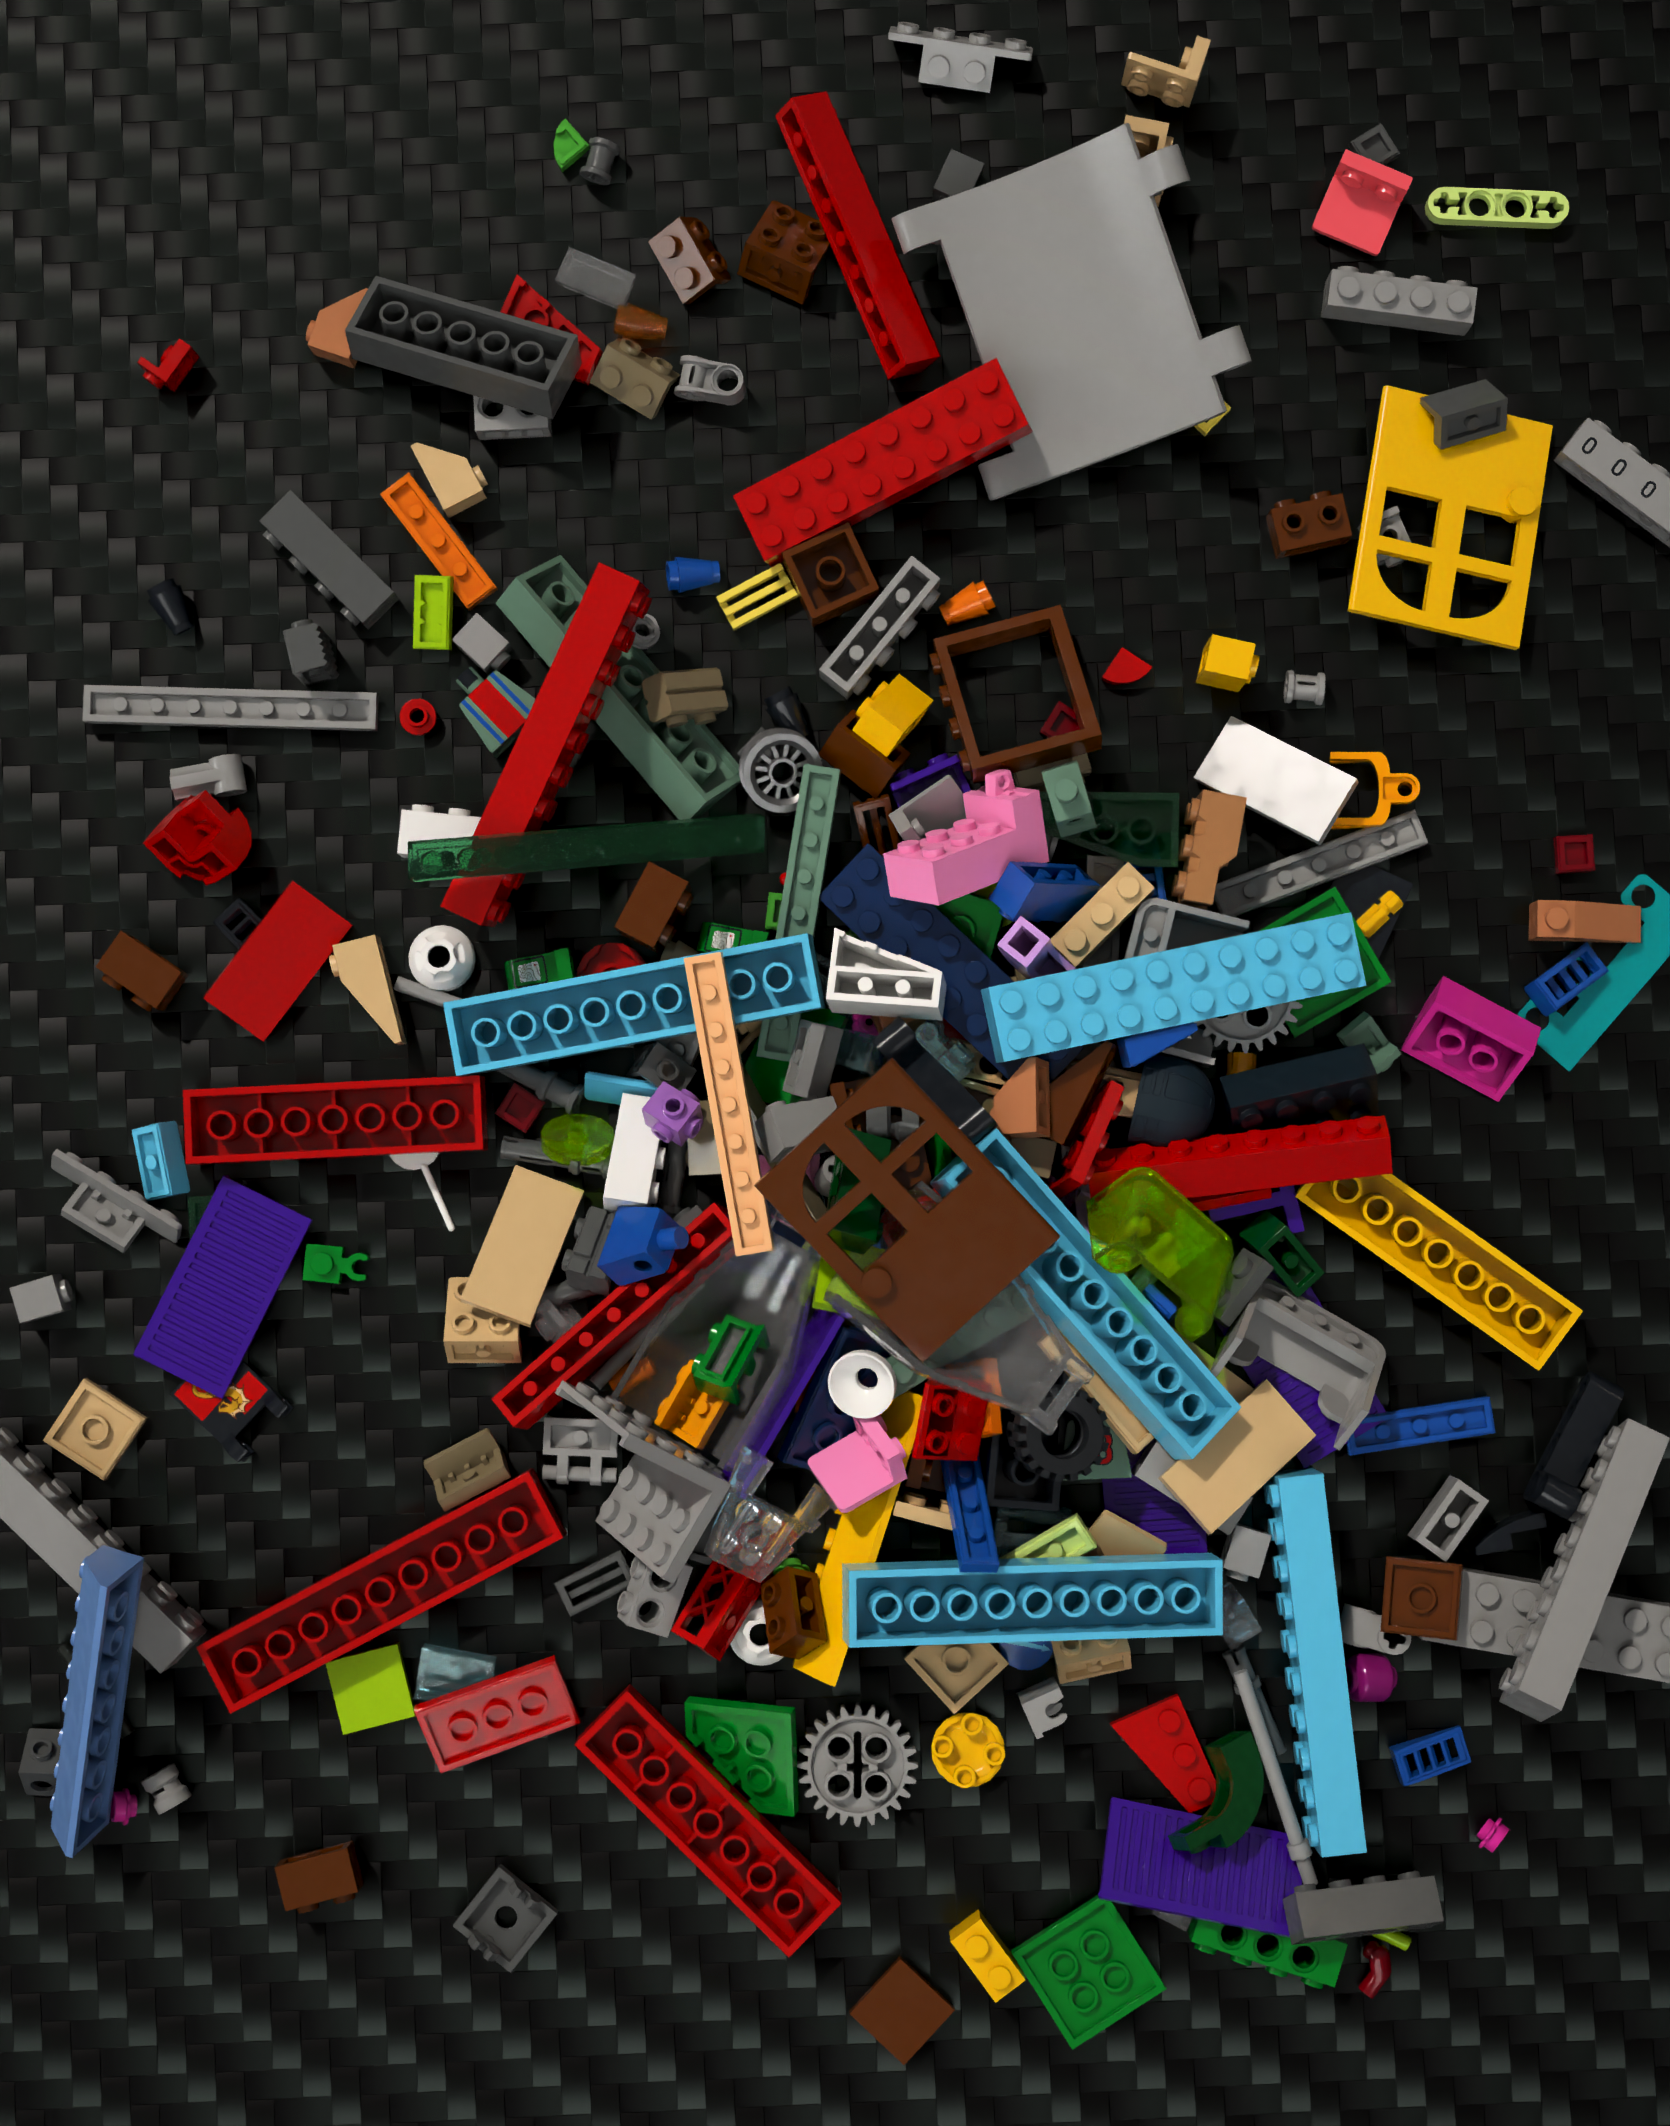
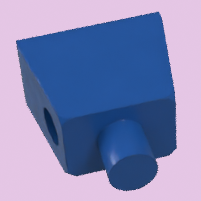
[597,1206,689,1286]

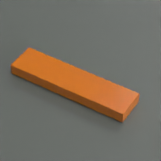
[380,472,498,611]

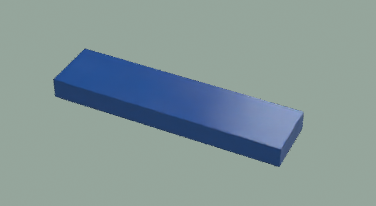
[1346,1396,1496,1456]
[940,1453,1000,1573]

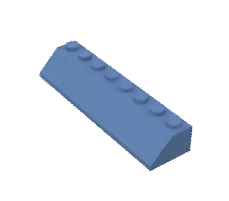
[50,1545,144,1858]

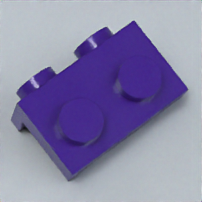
[889,753,971,808]

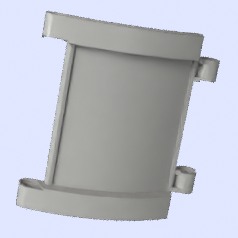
[891,123,1252,501]

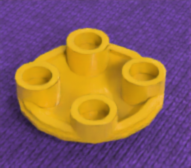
[931,1712,1005,1788]

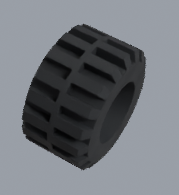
[1007,1383,1110,1482]

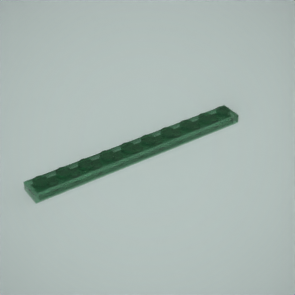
[408,813,765,882]

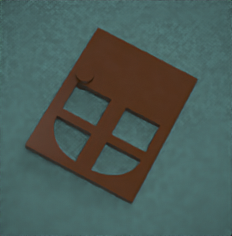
[754,1057,1060,1363]

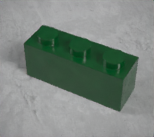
[826,1128,892,1255]

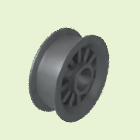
[739,728,823,813]

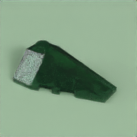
[1040,792,1179,868]

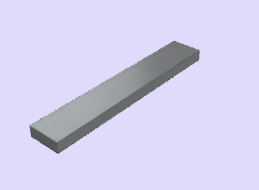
[1214,809,1428,917]

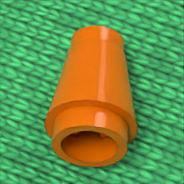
[939,580,996,626]

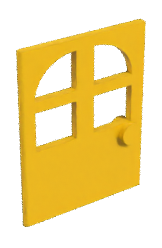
[1347,386,1553,650]

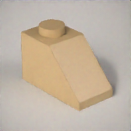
[411,442,488,518]

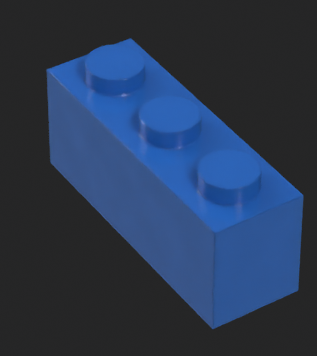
[989,861,1100,923]

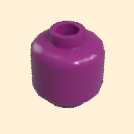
[1345,1653,1398,1702]

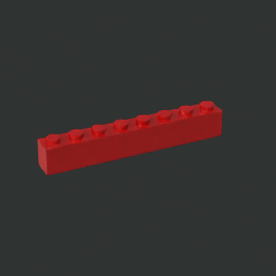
[775,91,940,380]
[1089,1115,1393,1210]
[492,1202,734,1430]

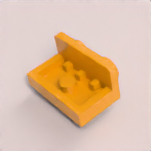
[654,1359,739,1450]

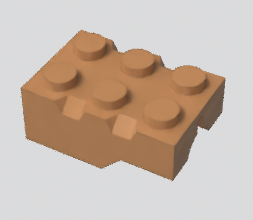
[1171,790,1247,910]

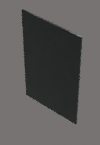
[1330,865,1413,960]

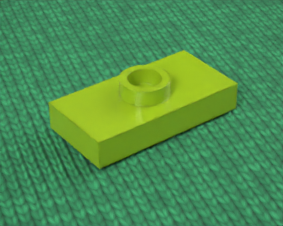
[413,575,454,650]

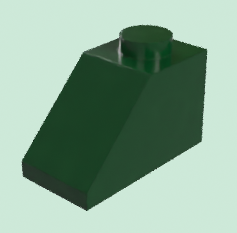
[1239,1210,1325,1298]

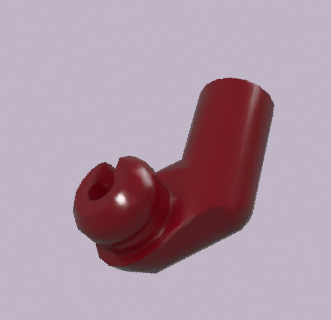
[1358,1940,1392,1999]

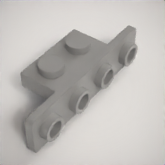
[888,22,1033,93]
[51,1149,182,1253]

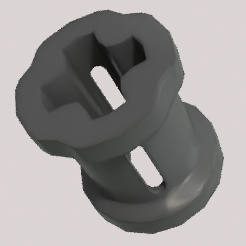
[579,137,621,185]

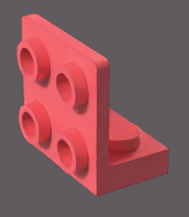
[1311,149,1413,257]

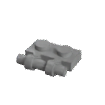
[542,1417,619,1486]

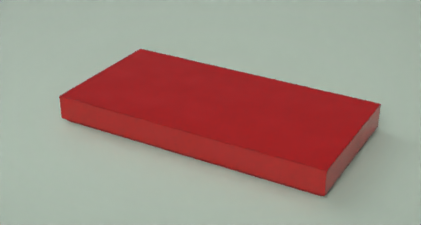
[203,880,352,1042]
[414,1655,581,1773]

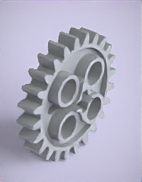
[1196,934,1303,1054]
[797,1702,918,1827]

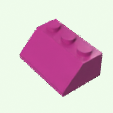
[1401,976,1541,1102]

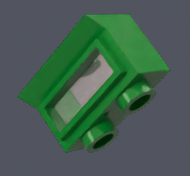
[691,1314,770,1405]

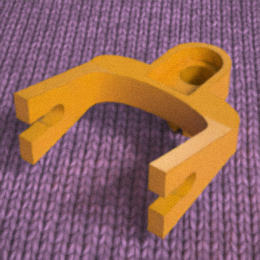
[1330,752,1420,829]

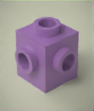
[642,1081,703,1147]

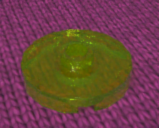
[541,1114,615,1166]

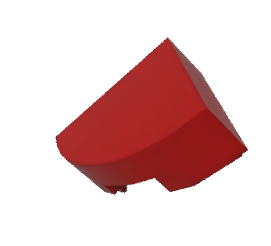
[1101,647,1152,685]

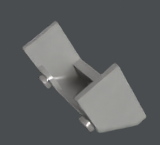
[1210,1278,1386,1451]

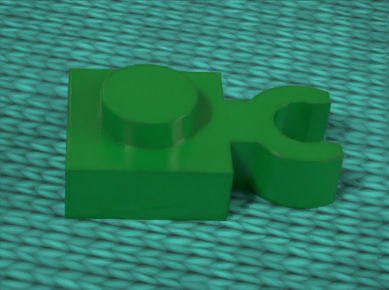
[302,1243,370,1284]

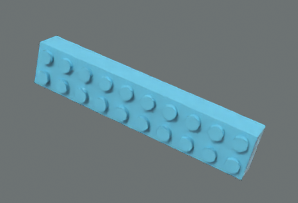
[981,912,1367,1063]
[443,933,826,1076]
[930,1128,1241,1460]
[1263,1467,1367,1858]
[842,1553,1223,1648]

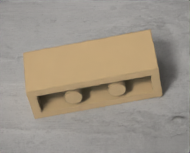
[1051,862,1155,969]

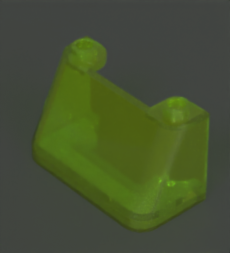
[1086,1167,1234,1343]

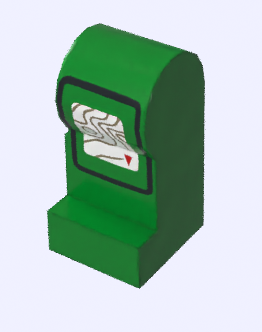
[696,922,769,953]
[504,948,576,990]

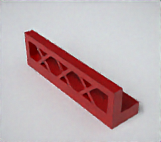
[671,1502,796,1661]

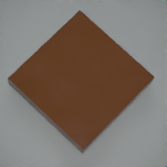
[1380,1556,1464,1641]
[849,1956,955,2065]

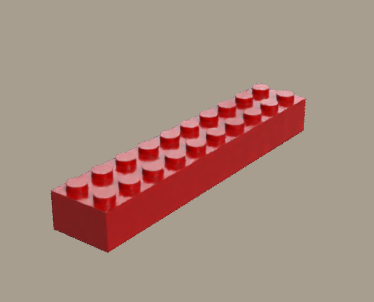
[440,562,652,927]
[196,1468,567,1714]

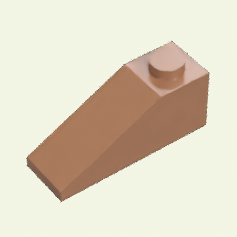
[1529,900,1641,943]

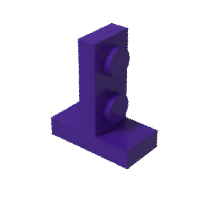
[1204,1185,1305,1234]

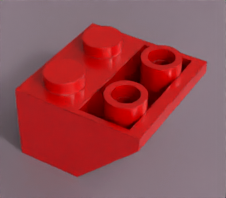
[912,1375,990,1461]

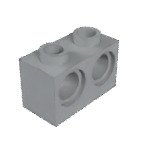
[473,395,552,440]
[617,1556,693,1638]

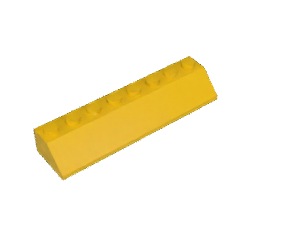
[1295,1174,1583,1371]
[793,1389,923,1687]

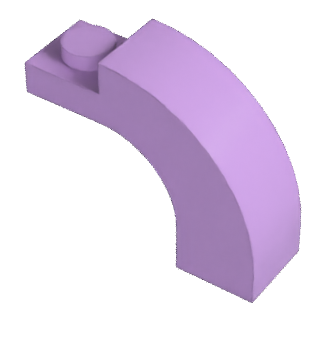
[997,916,1077,979]

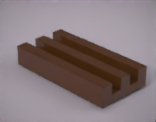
[852,793,900,857]

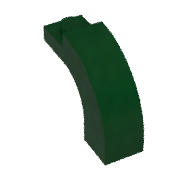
[1168,1731,1264,1854]

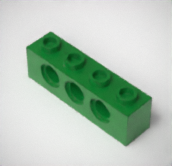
[1187,1918,1348,1989]

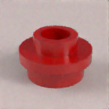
[400,699,437,736]

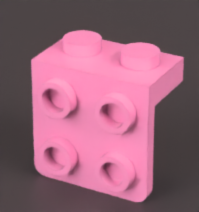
[808,1415,907,1513]

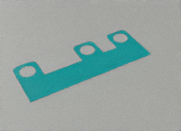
[1517,874,1670,1072]

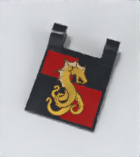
[170,1360,295,1462]

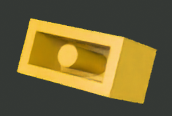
[1196,634,1260,692]
[852,674,934,757]
[949,1909,1025,2003]

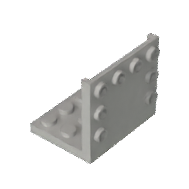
[555,1380,732,1584]

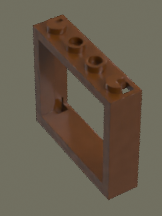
[929,605,1102,784]

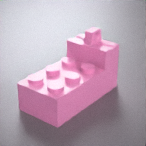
[883,769,1050,906]

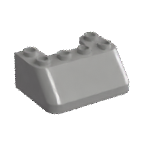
[1115,898,1250,1068]

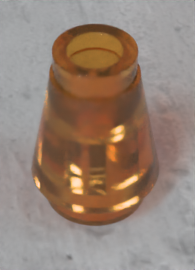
[613,303,668,340]

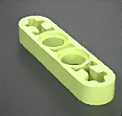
[1425,187,1569,229]

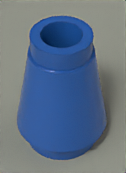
[666,557,720,593]

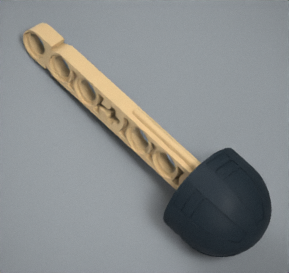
[914,1031,1215,1146]

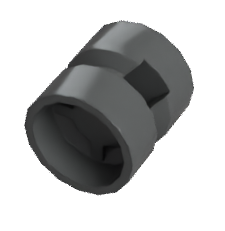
[866,1106,919,1143]

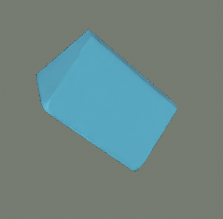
[584,1071,658,1105]
[132,1121,190,1201]

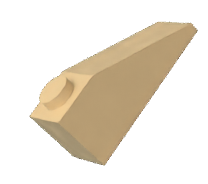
[329,935,407,1045]

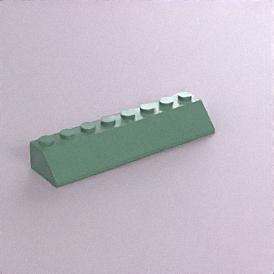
[496,555,741,826]

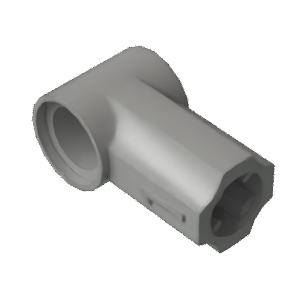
[169,754,247,801]

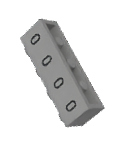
[1554,418,1670,547]

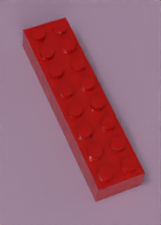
[733,358,1033,567]
[183,1075,488,1165]
[574,1684,842,1958]

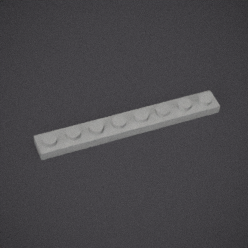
[82,685,379,731]

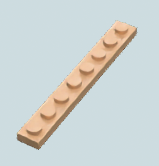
[684,952,775,1257]

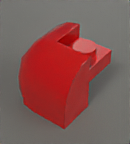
[143,790,252,886]

